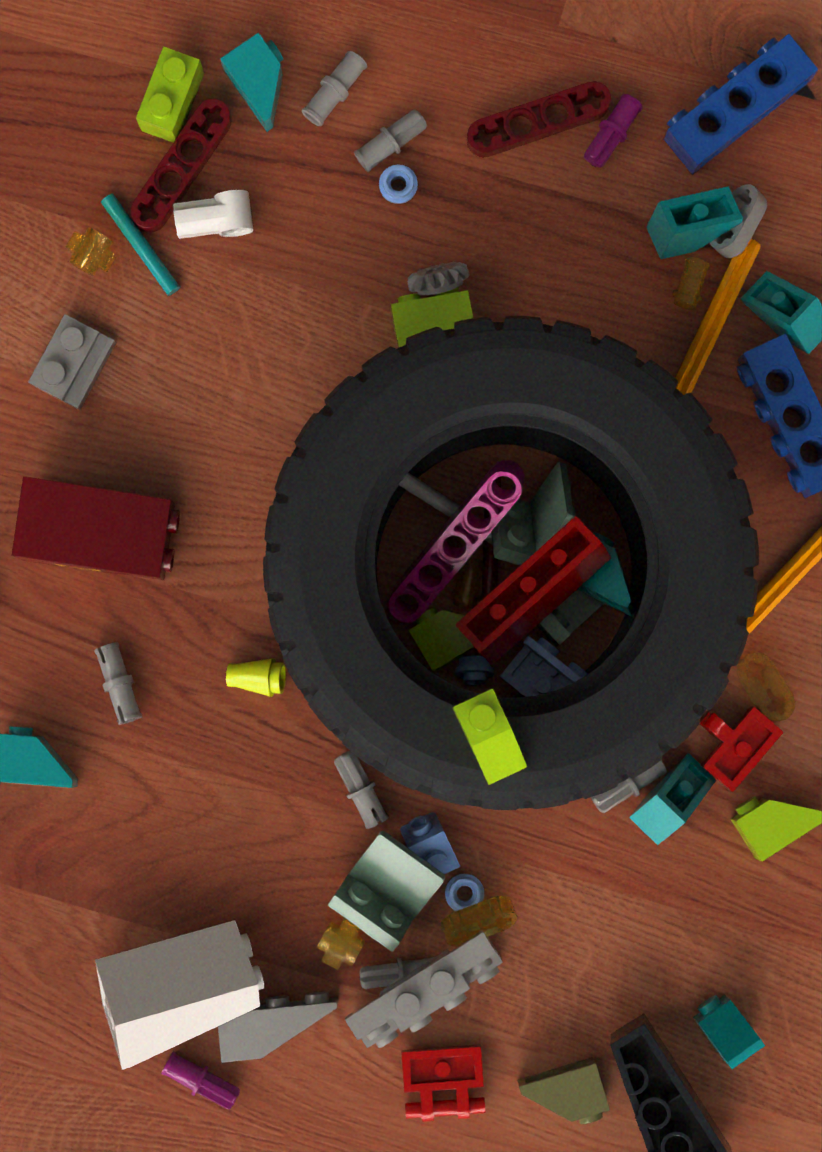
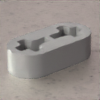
[710,184,767,258]

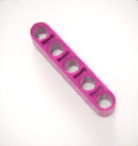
[388,460,525,623]

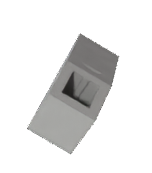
[218,991,338,1063]

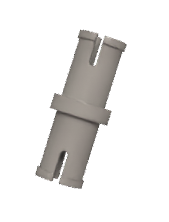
[301,51,368,126]
[94,642,142,725]

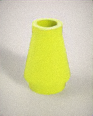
[226,658,286,697]

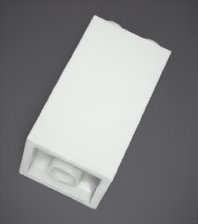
[95,920,264,1070]

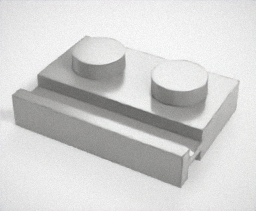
[28,314,117,410]

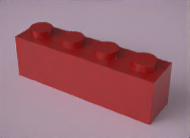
[455,516,611,665]

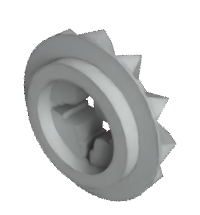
[407,261,470,295]

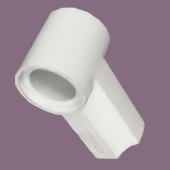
[173,190,253,239]

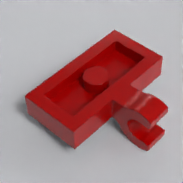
[699,706,784,792]

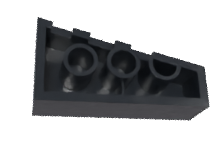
[610,1013,732,1152]

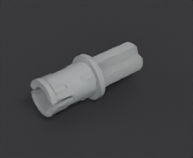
[354,110,427,172]
[334,751,389,829]
[591,761,667,813]
[359,957,434,989]

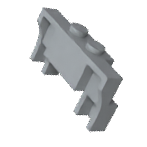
[345,930,503,1048]

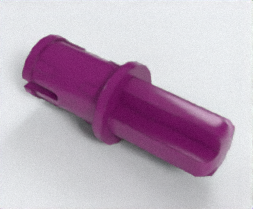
[584,94,643,168]
[161,1051,240,1109]

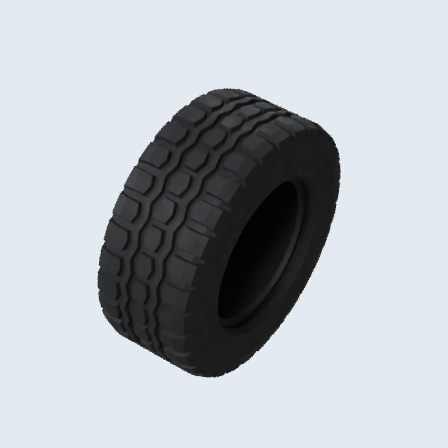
[263,316,759,810]

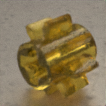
[65,227,116,276]
[316,918,365,970]

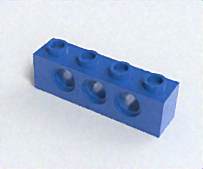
[663,34,818,175]
[736,333,822,499]

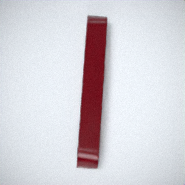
[467,81,611,158]
[131,99,231,232]

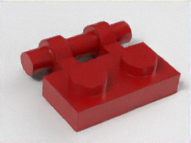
[401,1044,486,1122]

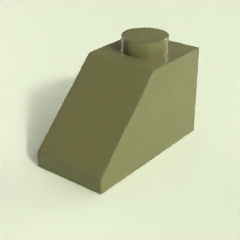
[517,1057,610,1124]

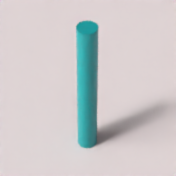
[101,193,180,296]

